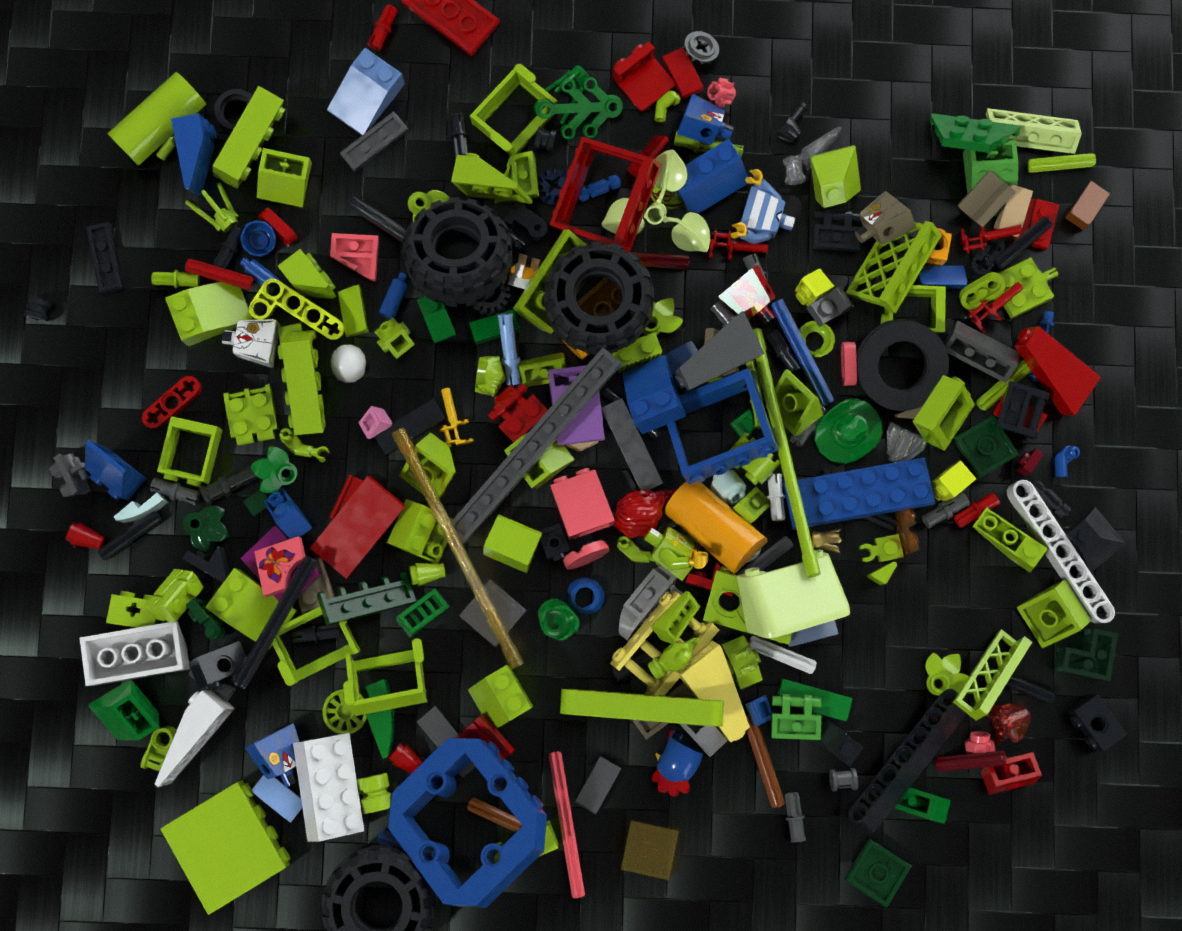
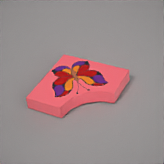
[254,536,305,597]

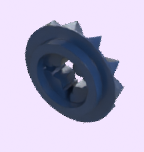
[538,168,567,205]

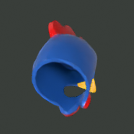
[652,729,703,797]

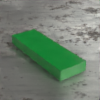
[778,679,853,722]

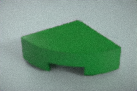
[730,410,754,439]

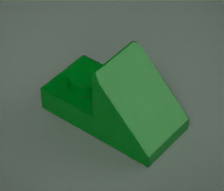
[417,296,456,344]

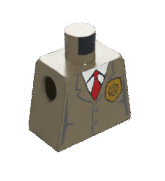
[855,191,916,244]

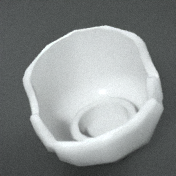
[330,345,366,383]

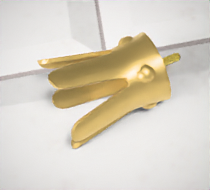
[811,529,841,553]

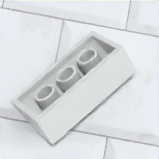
[80,621,190,686]

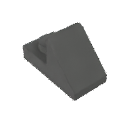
[807,287,855,327]

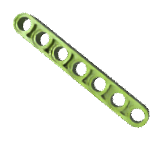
[560,689,724,726]

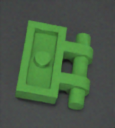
[771,694,821,740]

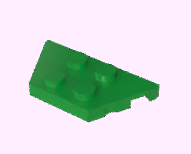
[930,113,1021,153]

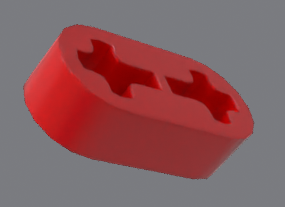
[258,208,298,246]

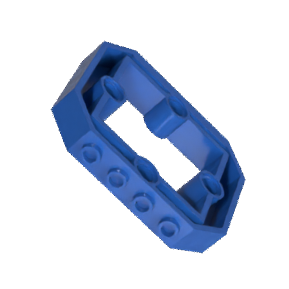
[388,738,547,908]

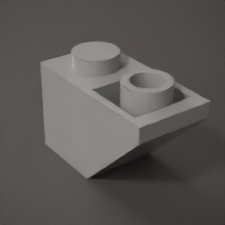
[679,724,727,757]

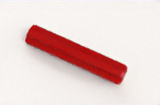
[185,259,254,290]

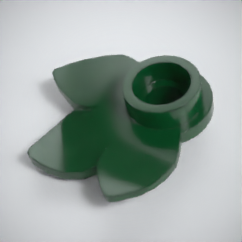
[182,506,229,552]

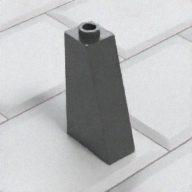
[674,311,765,393]

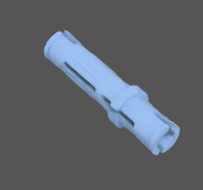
[497,313,521,385]

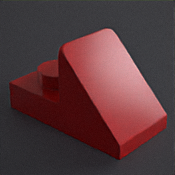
[685,562,733,597]

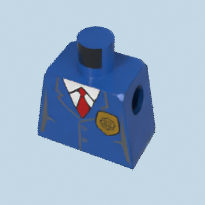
[677,94,734,145]
[245,724,299,787]

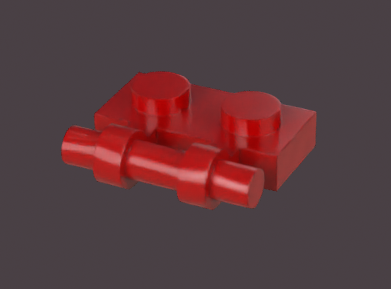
[488,383,548,443]

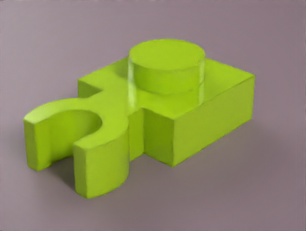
[859,534,904,562]

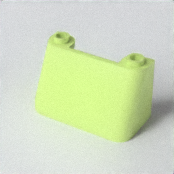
[737,549,850,638]

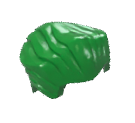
[538,598,580,641]

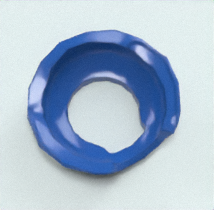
[567,577,605,615]

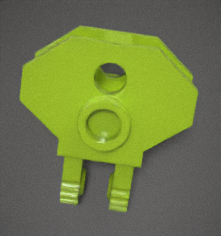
[721,635,763,689]

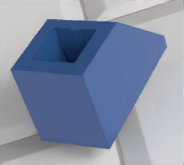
[264,487,312,539]

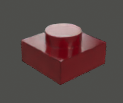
[1017,449,1044,476]

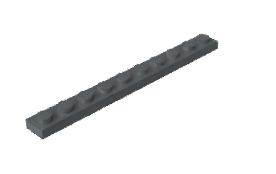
[446,348,622,544]

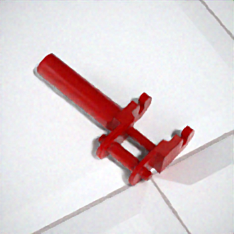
[961,224,1022,254]
[709,229,768,260]
[968,281,1024,334]

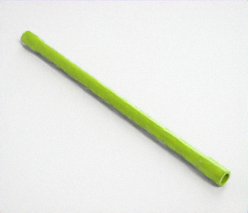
[753,328,821,578]

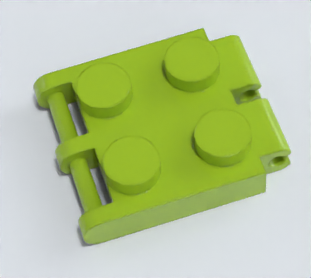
[223,384,279,446]

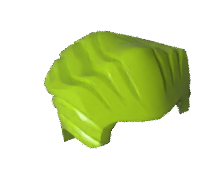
[475,356,506,397]

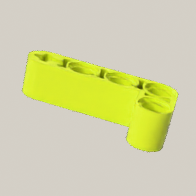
[249,279,345,339]

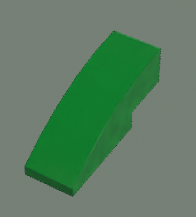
[366,679,395,759]

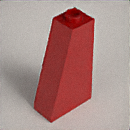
[1014,326,1101,415]

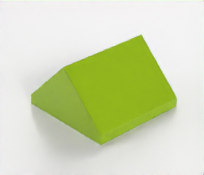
[765,370,823,436]
[483,514,542,573]

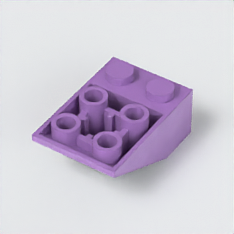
[548,365,605,446]

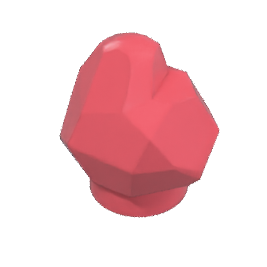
[965,731,995,754]

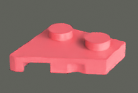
[330,233,379,281]

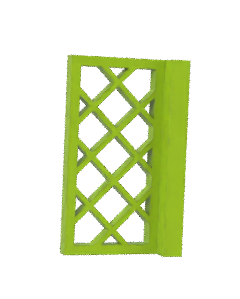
[845,221,942,313]

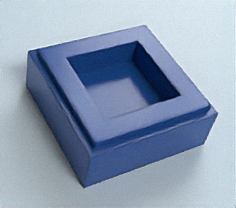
[745,695,773,727]

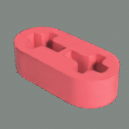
[841,342,857,386]

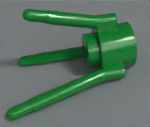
[544,65,588,124]

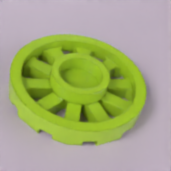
[323,689,367,734]

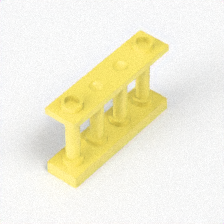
[610,590,720,696]

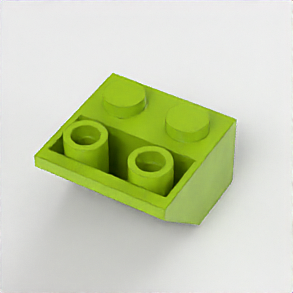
[257,148,312,208]
[278,249,336,299]
[504,432,575,489]
[387,499,453,564]

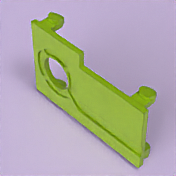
[703,566,792,644]

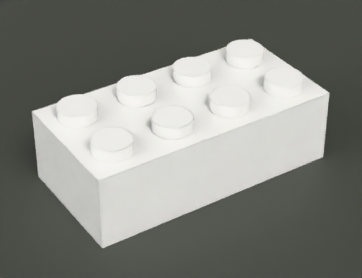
[293,733,364,842]

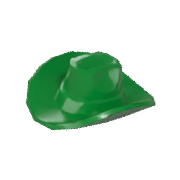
[814,398,883,464]

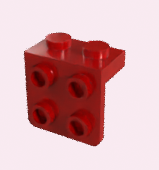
[613,41,675,111]

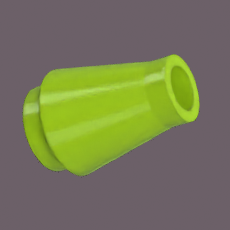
[410,563,445,586]

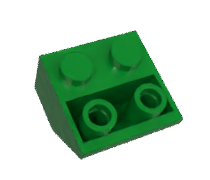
[89,679,160,740]

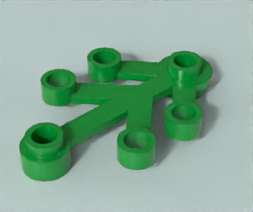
[534,76,623,139]

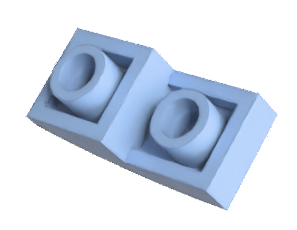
[251,775,302,823]

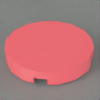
[563,540,610,569]

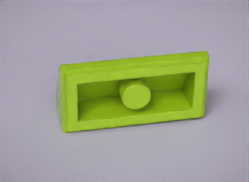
[338,285,369,337]
[518,353,567,388]

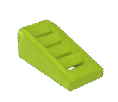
[651,591,700,644]

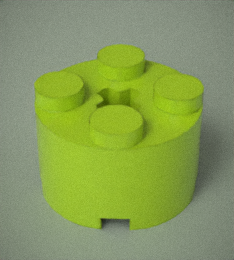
[729,432,781,486]

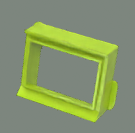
[470,64,557,156]
[272,606,361,686]
[343,638,428,716]

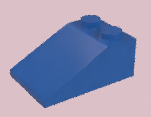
[171,113,217,196]
[622,355,686,434]
[85,440,146,501]

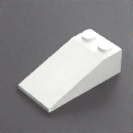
[155,690,235,787]

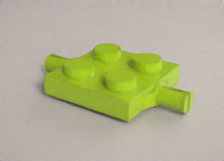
[987,257,1058,319]

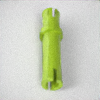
[673,131,744,158]

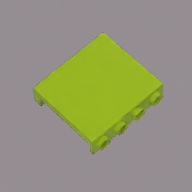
[160,780,290,915]

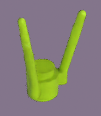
[185,183,239,233]

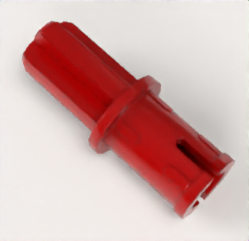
[367,4,397,51]
[954,492,1000,527]

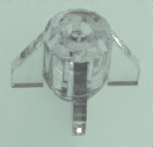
[886,423,927,463]

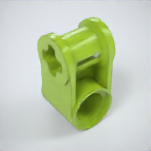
[141,726,177,772]

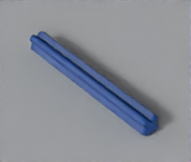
[771,299,834,407]

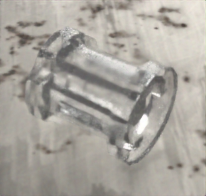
[783,156,806,185]

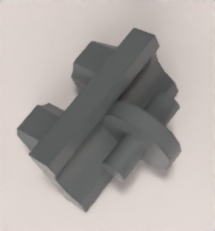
[49,453,91,497]

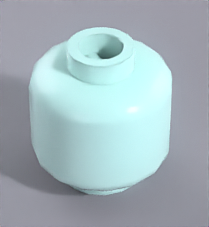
[711,470,746,505]

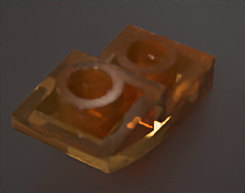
[896,509,920,555]

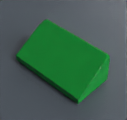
[469,309,520,345]

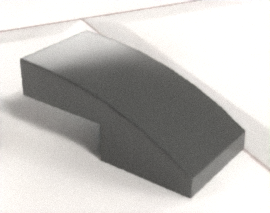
[575,756,621,815]

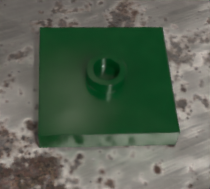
[953,415,1019,479]
[844,838,912,908]

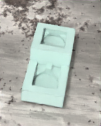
[114,493,169,523]

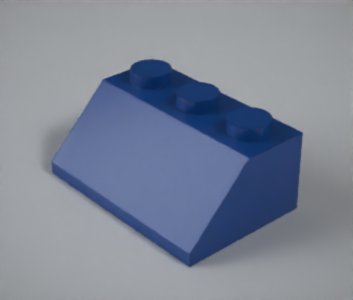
[674,139,748,214]

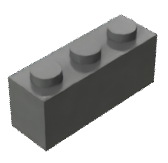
[944,321,1020,383]

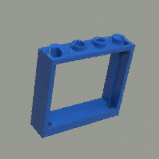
[667,368,779,485]

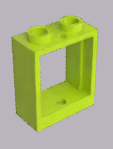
[881,285,946,337]
[913,375,975,451]
[157,416,223,487]

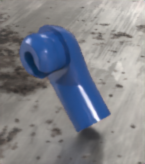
[1055,445,1080,477]

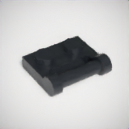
[995,381,1050,439]

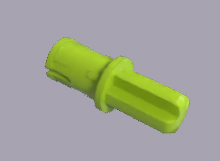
[152,270,200,288]

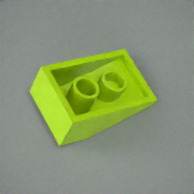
[451,153,532,204]
[165,282,253,346]
[205,568,297,650]

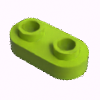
[959,272,1005,310]

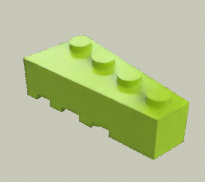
[213,86,285,189]
[278,330,326,435]

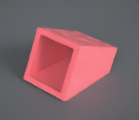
[550,468,615,541]

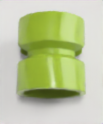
[357,773,392,814]

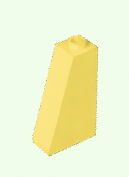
[676,641,750,742]

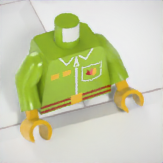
[644,527,708,581]

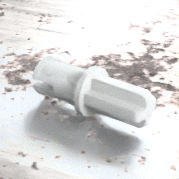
[767,474,786,522]

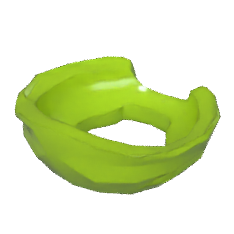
[799,321,835,357]

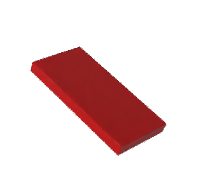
[401,0,500,56]
[310,476,406,579]

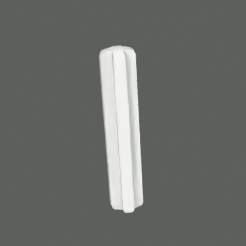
[748,636,817,674]

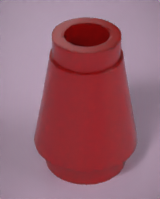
[66,523,105,549]
[388,743,423,774]

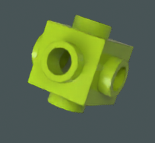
[375,318,415,359]

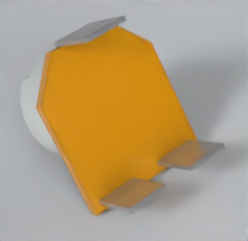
[508,254,540,289]

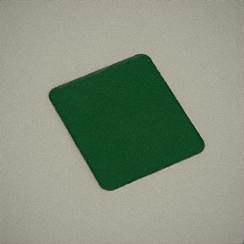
[244,490,268,516]

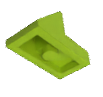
[732,487,770,524]

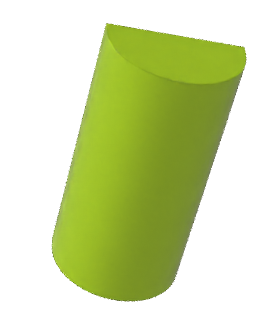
[107,72,206,166]
[513,229,587,334]

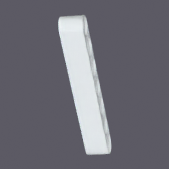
[1007,480,1115,624]

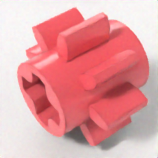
[707,78,736,108]

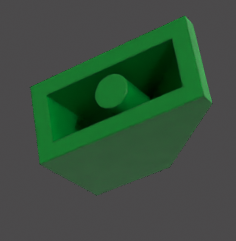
[894,787,951,824]

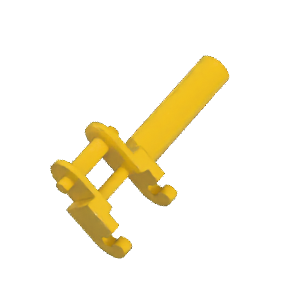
[440,388,474,447]

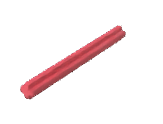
[549,751,585,898]

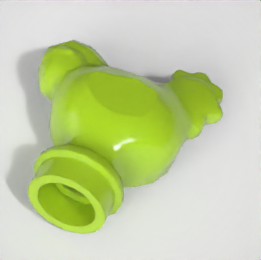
[648,637,700,680]

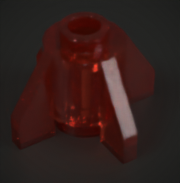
[987,703,1031,744]

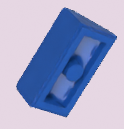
[917,266,967,289]

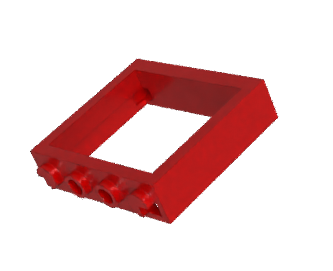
[549,137,662,252]

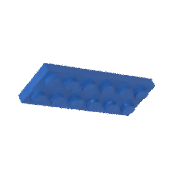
[783,457,935,530]

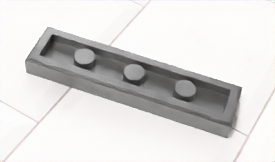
[601,398,663,490]

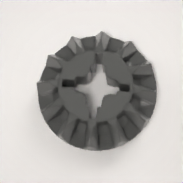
[683,31,719,65]

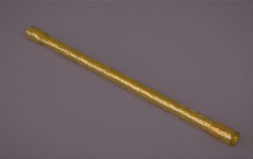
[391,427,524,669]

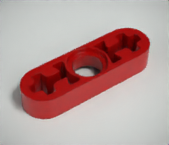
[142,376,202,430]

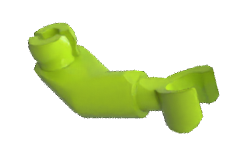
[279,428,330,462]
[617,536,660,566]

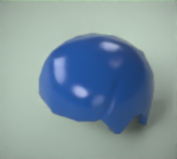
[240,220,276,257]

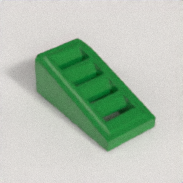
[396,588,450,638]

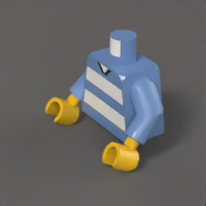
[731,169,795,244]

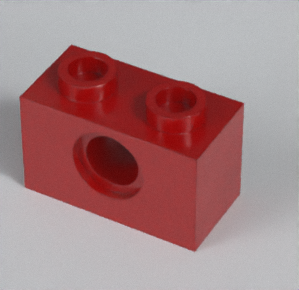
[981,752,1042,795]

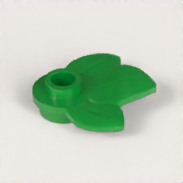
[251,446,297,493]

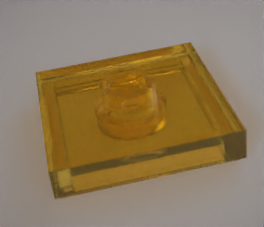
[621,820,679,880]

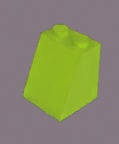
[468,665,533,729]

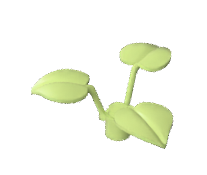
[602,150,710,252]

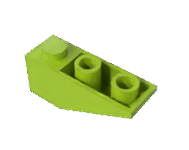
[973,507,1047,573]

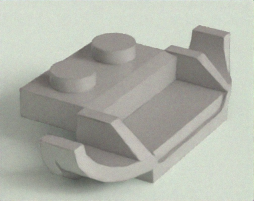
[619,565,688,641]

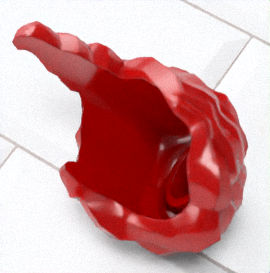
[614,489,677,539]

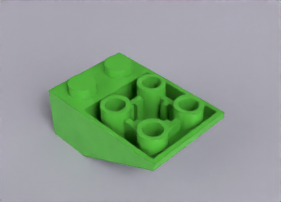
[963,140,1018,219]

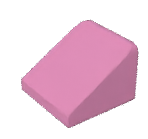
[358,406,392,439]

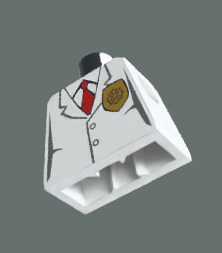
[222,319,281,368]

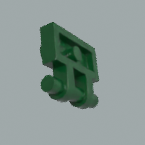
[186,598,226,640]

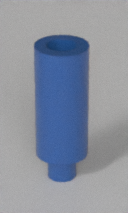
[240,257,284,295]
[378,272,409,319]

